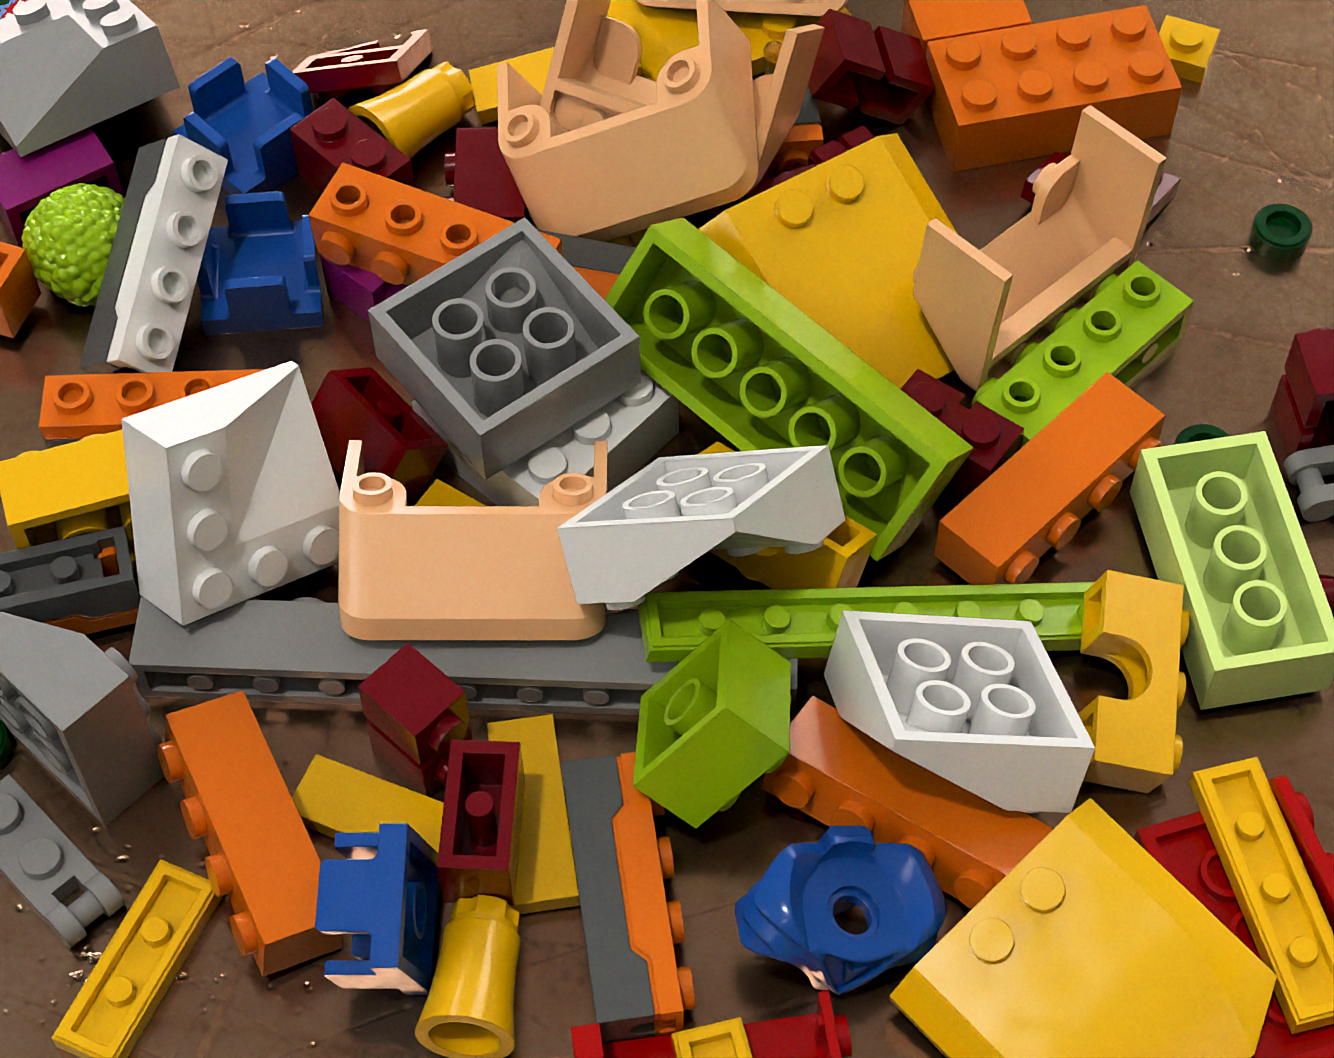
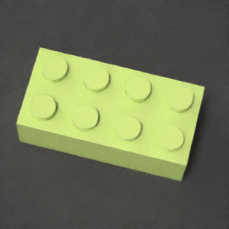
[1130,431,1334,710]

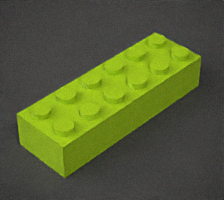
[604,217,974,561]

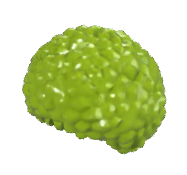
[21,183,125,307]

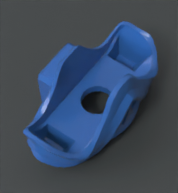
[734,826,946,995]

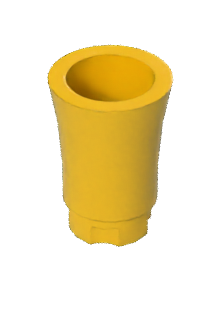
[348,62,475,159]
[415,894,521,1058]

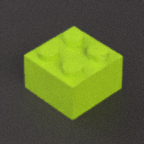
[633,619,791,828]

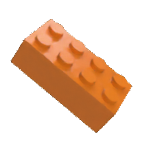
[925,5,1182,172]

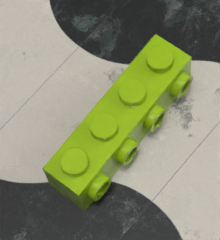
[972,260,1194,448]

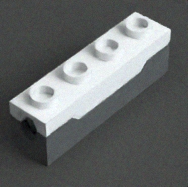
[79,134,228,374]

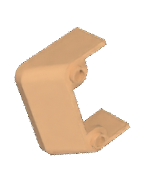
[497,0,758,242]
[540,0,825,195]
[912,105,1167,392]
[338,440,608,640]

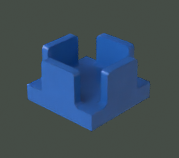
[173,57,314,195]
[197,191,324,335]
[315,823,441,995]

